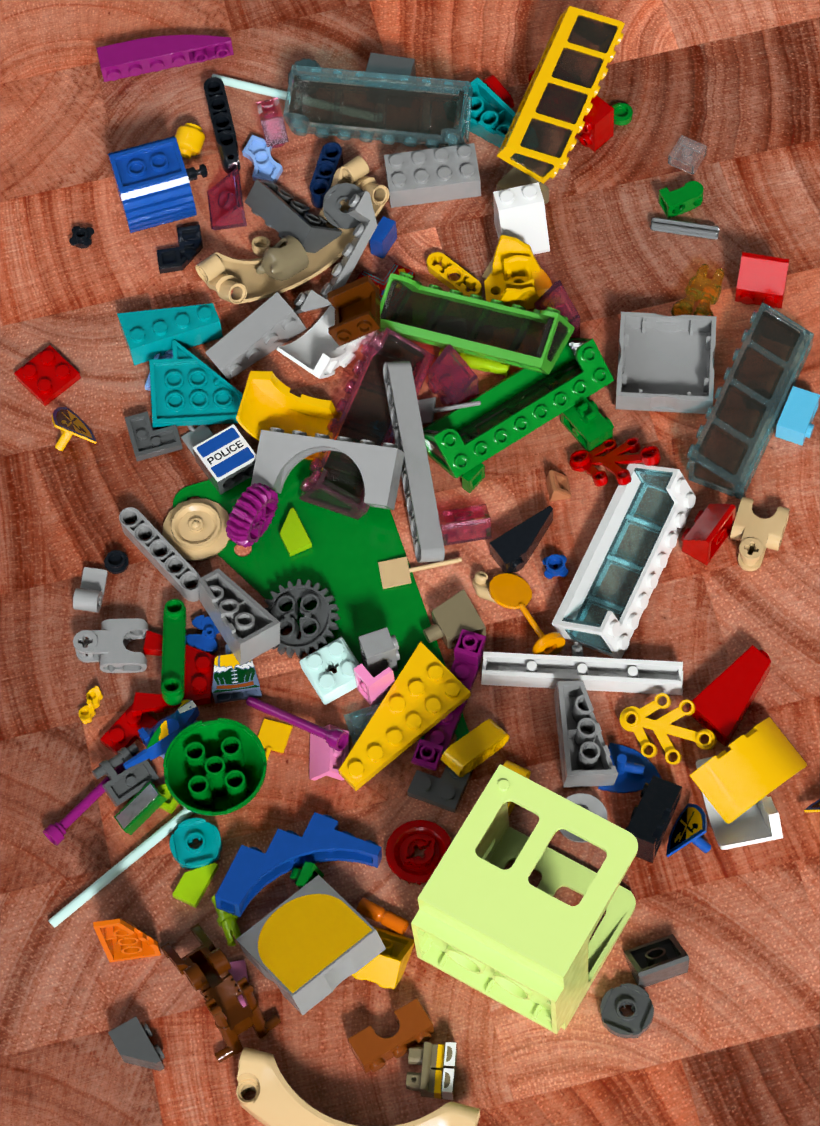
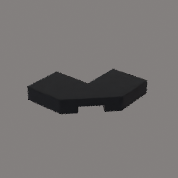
[157,225,203,274]

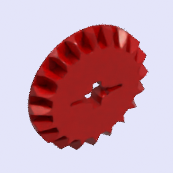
[386,820,452,885]

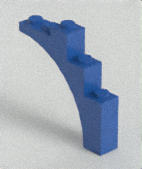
[215,812,382,917]

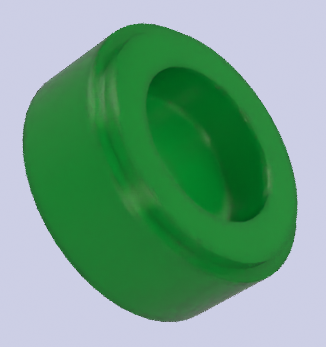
[612,103,633,126]

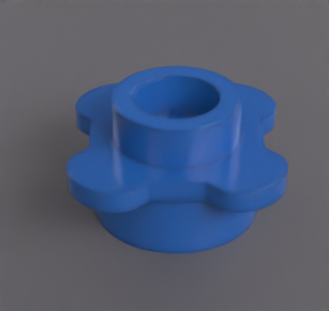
[542,554,569,579]

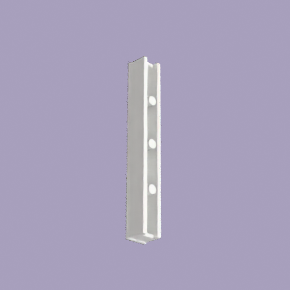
[481,651,683,695]

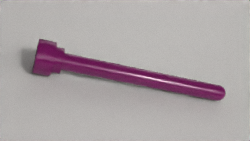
[246,696,349,751]
[43,754,137,846]

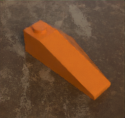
[93,918,161,963]

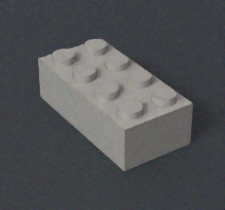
[384,143,481,208]

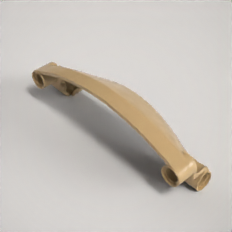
[195,156,390,304]
[236,1047,481,1126]

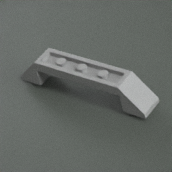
[294,191,378,314]

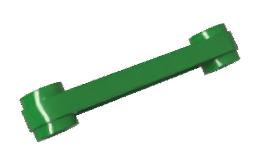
[161,599,187,705]

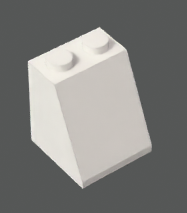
[493,182,550,255]

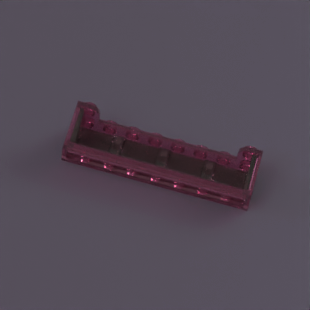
[299,327,435,520]

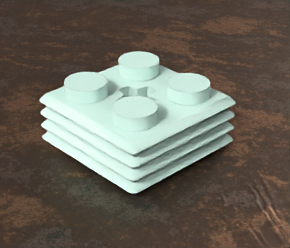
[299,637,360,705]

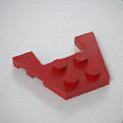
[132,631,216,717]

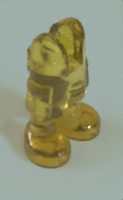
[671,263,724,316]

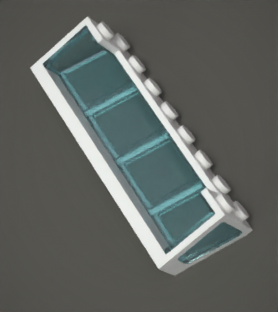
[552,463,696,659]

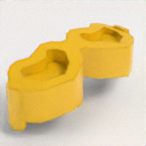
[78,686,103,724]

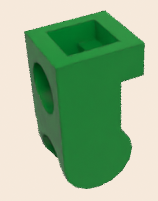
[658,181,704,219]

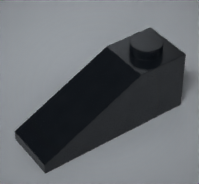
[489,506,553,573]

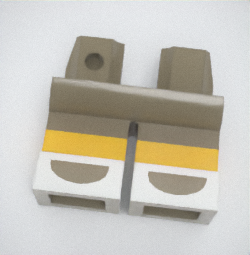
[406,1042,457,1100]

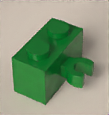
[560,398,614,452]

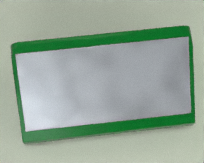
[114,781,167,835]

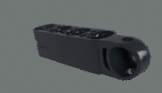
[204,77,241,175]

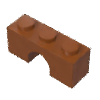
[348,998,434,1074]

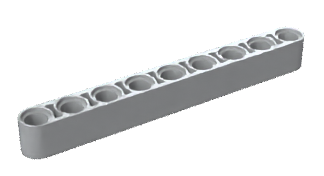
[383,361,445,563]

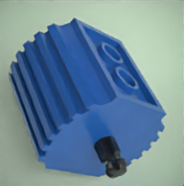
[108,136,208,233]

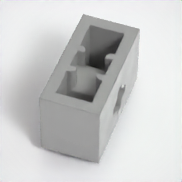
[359,627,401,678]

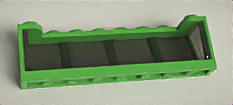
[378,272,575,375]

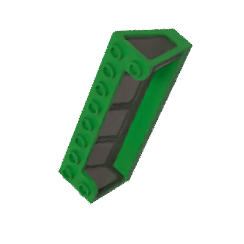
[423,337,615,478]

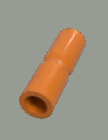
[356,897,409,935]

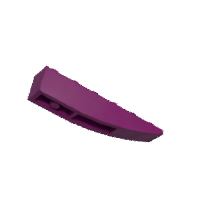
[97,35,234,82]

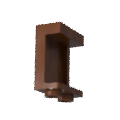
[327,275,381,346]

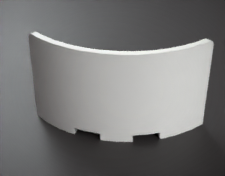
[276,305,377,379]
[696,756,783,850]

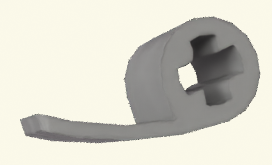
[73,567,108,613]

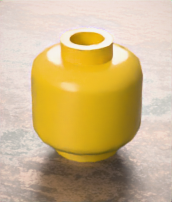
[175,123,205,159]

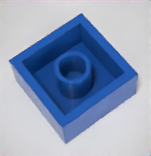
[369,216,397,259]

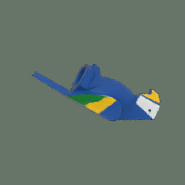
[123,699,200,769]

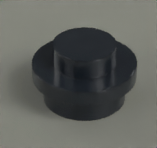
[104,550,129,574]

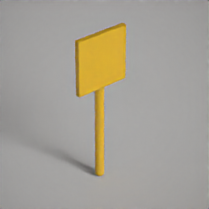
[258,718,293,760]

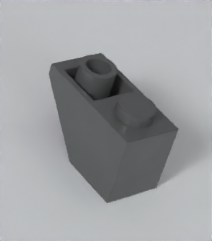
[108,1017,165,1071]

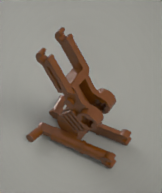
[161,924,281,1063]

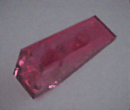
[257,98,289,148]

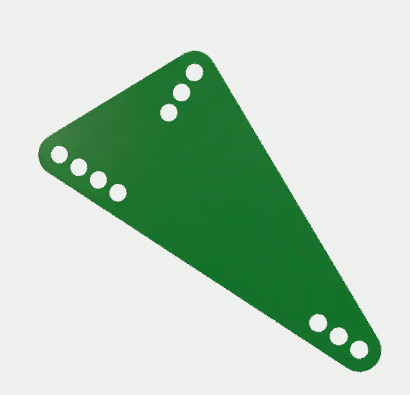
[173,439,469,742]

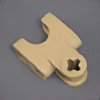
[730,497,790,571]

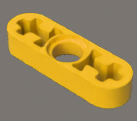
[427,252,482,297]

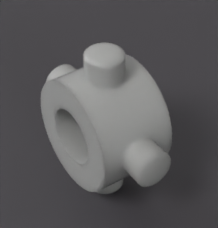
[571,642,583,657]

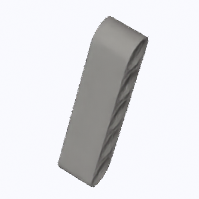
[119,507,201,602]

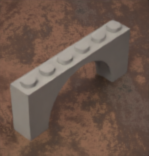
[251,427,405,510]

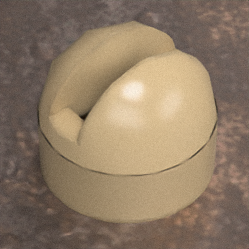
[252,236,270,257]

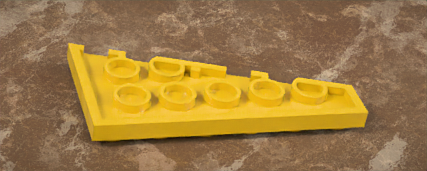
[339,641,471,791]

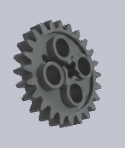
[264,579,340,659]

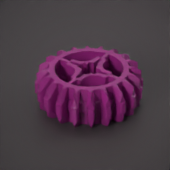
[226,483,279,548]

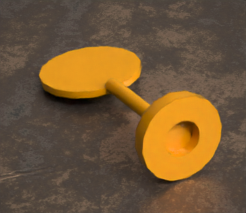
[489,573,566,655]

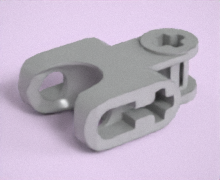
[73,618,149,673]

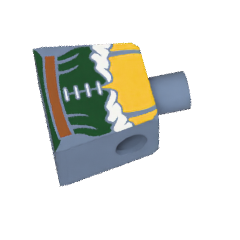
[212,644,262,703]

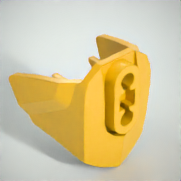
[484,235,553,310]

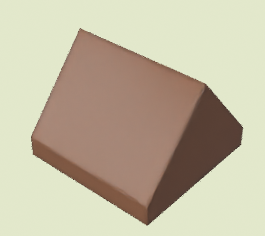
[546,470,571,502]

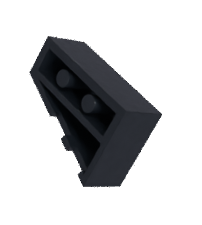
[625,776,682,863]

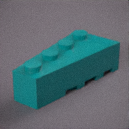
[443,77,539,160]
[117,303,223,366]

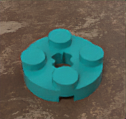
[170,818,222,870]

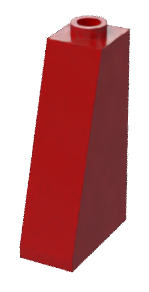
[688,645,771,746]

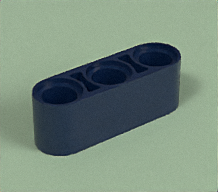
[309,142,343,209]

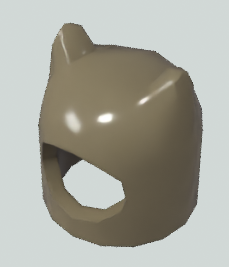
[256,235,309,281]

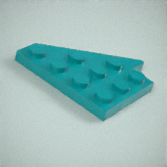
[149,340,243,427]

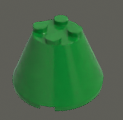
[163,718,267,816]

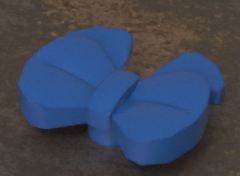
[186,615,220,654]

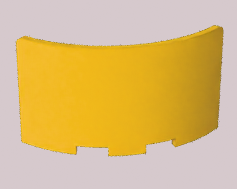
[236,371,338,461]
[690,717,807,824]

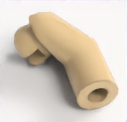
[472,571,496,603]

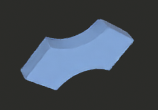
[242,135,283,183]

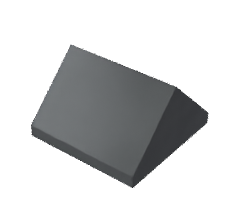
[623,934,689,988]

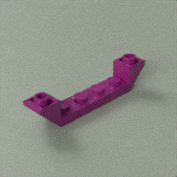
[411,629,486,771]

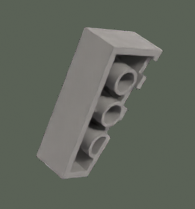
[199,568,280,665]

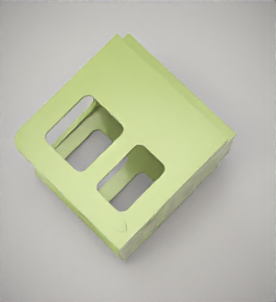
[411,764,638,1034]

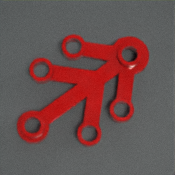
[569,437,661,487]

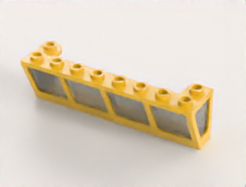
[497,6,625,184]

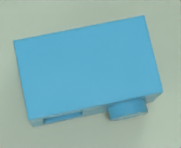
[775,386,820,446]

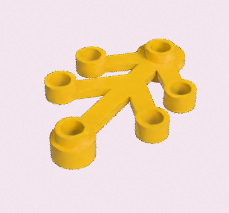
[619,693,717,765]

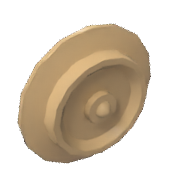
[162,499,230,561]

